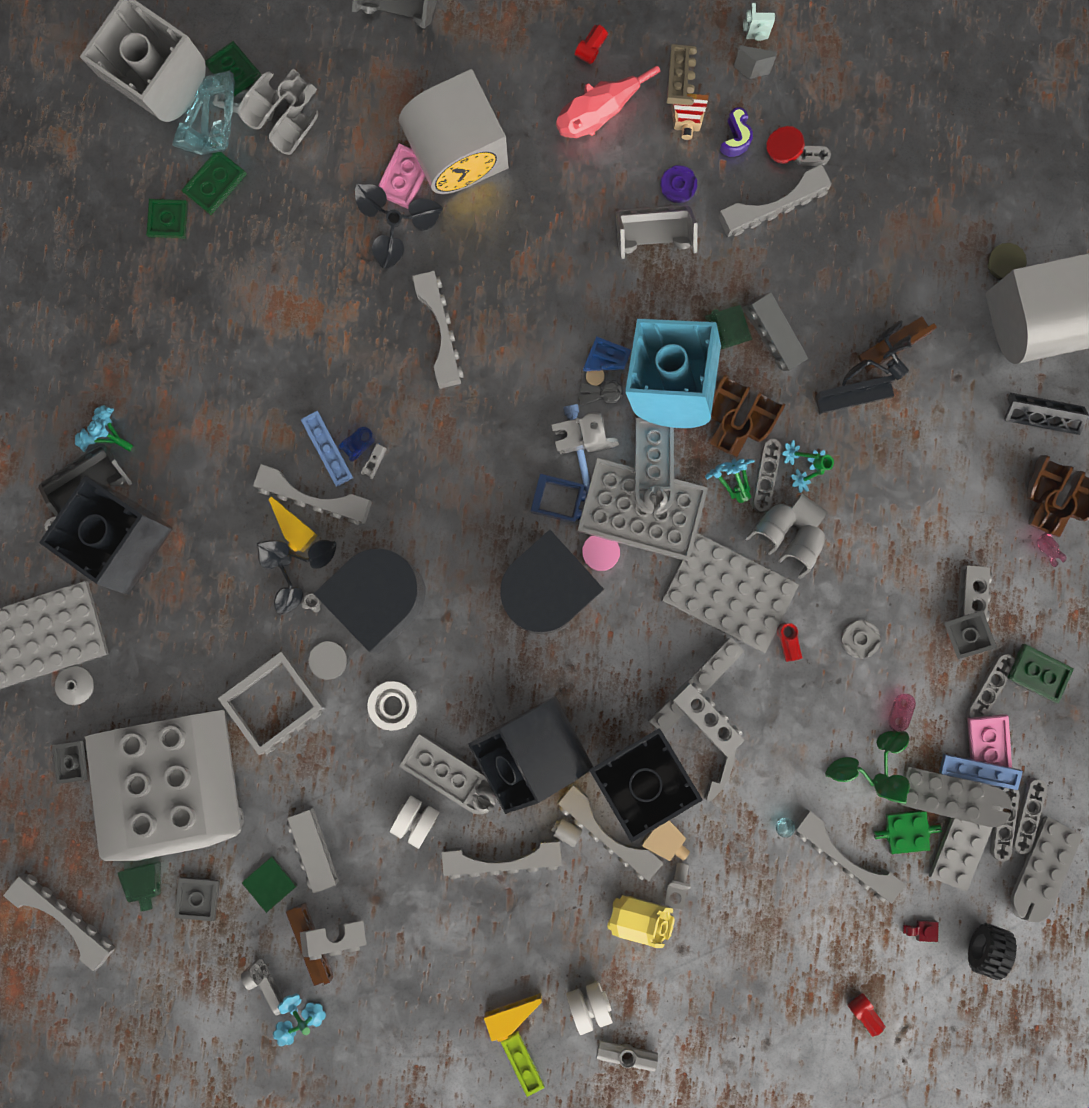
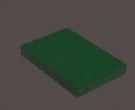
[205,41,262,98]
[181,149,247,215]
[1007,644,1074,704]

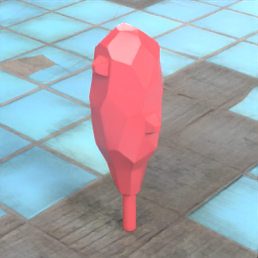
[556,65,660,138]

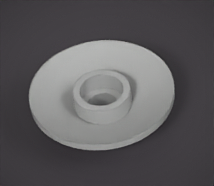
[55,666,94,705]

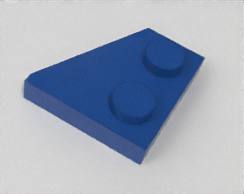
[583,336,631,371]

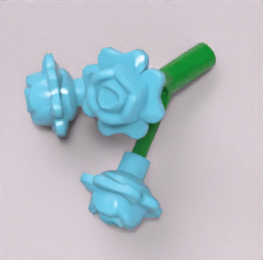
[75,405,133,452]

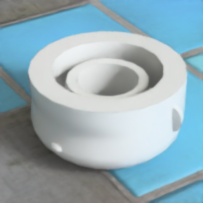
[367,681,418,731]

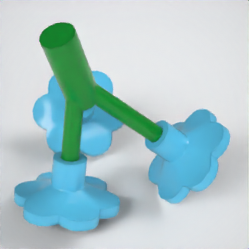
[273,993,326,1046]

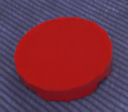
[767,126,805,164]

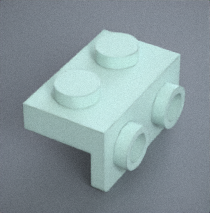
[743,3,775,41]

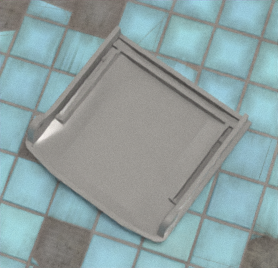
[85,710,244,861]

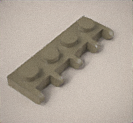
[667,44,697,105]

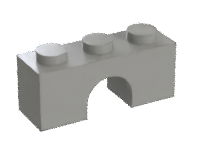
[300,921,366,960]

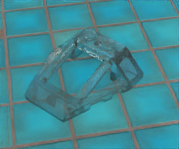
[172,71,235,155]

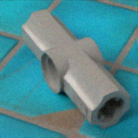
[596,1040,658,1072]

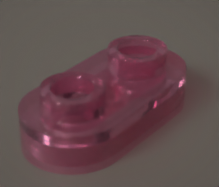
[888,694,916,732]

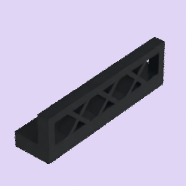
[815,375,895,415]
[1004,392,1089,435]

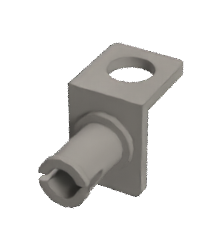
[664,863,691,910]

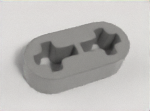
[794,146,831,166]

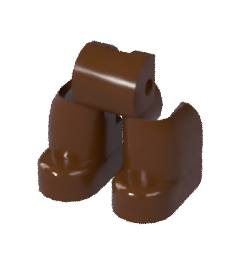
[710,374,786,458]
[1027,455,1089,537]

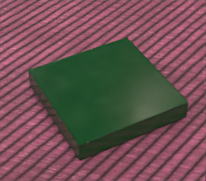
[146,199,188,238]
[242,856,298,913]

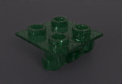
[705,305,753,350]

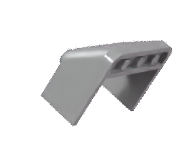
[616,205,697,259]

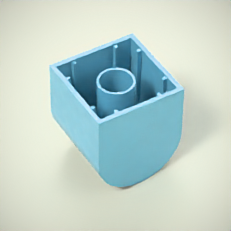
[625,319,721,428]

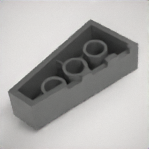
[741,292,809,371]

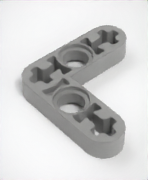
[241,959,284,1015]

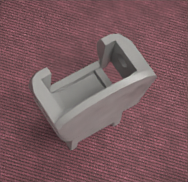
[552,412,619,454]

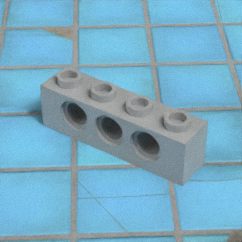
[957,565,992,622]
[670,681,745,757]

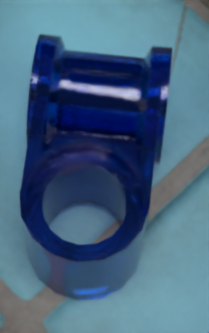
[338,427,375,462]

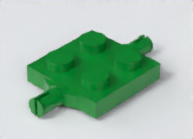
[874,810,942,854]

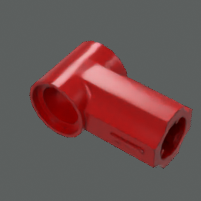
[575,25,608,65]
[777,623,802,662]
[847,993,886,1037]

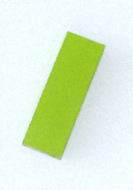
[500,1031,545,1097]

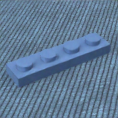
[301,411,354,487]
[939,753,1023,790]

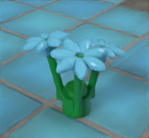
[781,440,834,493]
[705,458,755,503]

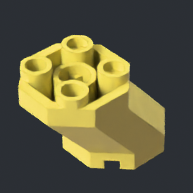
[607,895,675,948]

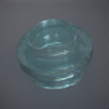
[776,818,795,838]

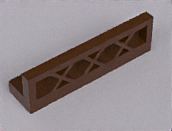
[858,316,937,373]
[286,903,334,986]

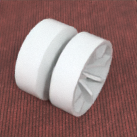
[390,796,440,849]
[566,981,613,1035]

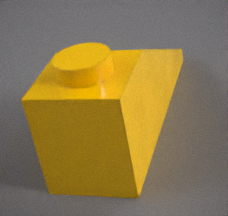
[269,497,318,552]
[484,993,542,1042]

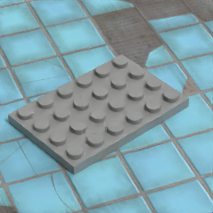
[578,458,708,561]
[662,533,799,653]
[0,581,109,689]

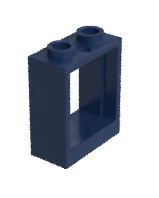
[531,474,587,524]

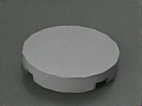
[841,620,881,658]
[308,641,348,680]

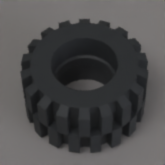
[968,923,1017,980]

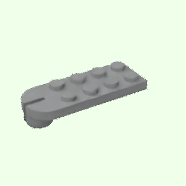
[634,418,674,514]
[399,733,497,814]
[901,767,1012,827]
[928,805,1000,891]
[1010,817,1083,922]

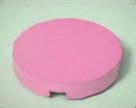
[582,536,620,571]

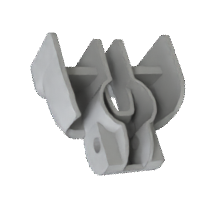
[237,69,318,155]
[745,493,827,579]

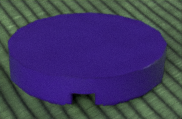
[660,165,698,203]

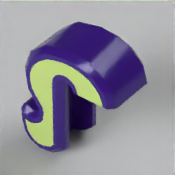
[720,107,753,157]

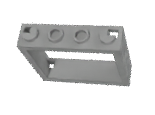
[218,652,325,755]

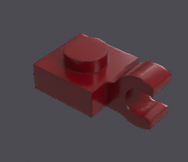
[903,920,939,942]

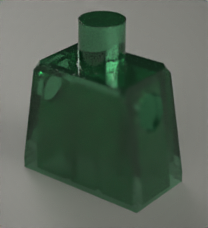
[117,861,161,912]

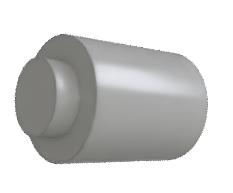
[551,819,583,847]

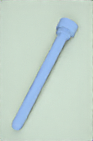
[563,404,591,494]

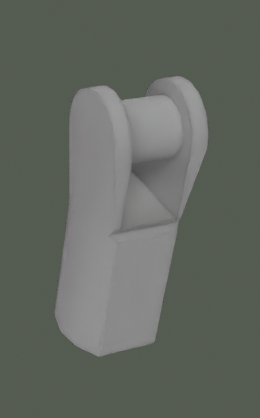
[361,443,387,479]

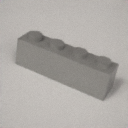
[287,808,339,893]

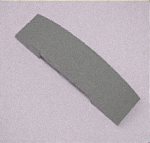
[704,725,736,801]

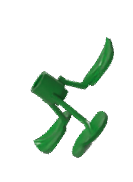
[825,730,910,804]

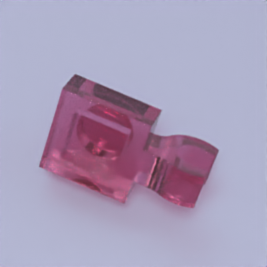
[1036,532,1067,567]

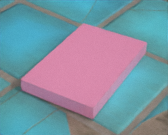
[378,143,425,209]
[967,714,1012,768]

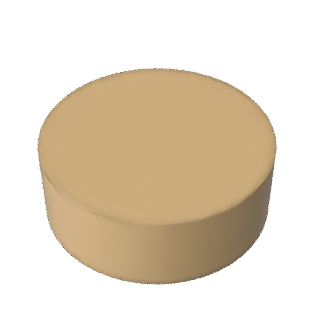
[586,370,605,386]

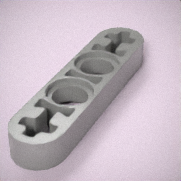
[752,439,781,512]
[966,654,1015,718]
[1012,779,1047,854]
[990,787,1020,862]

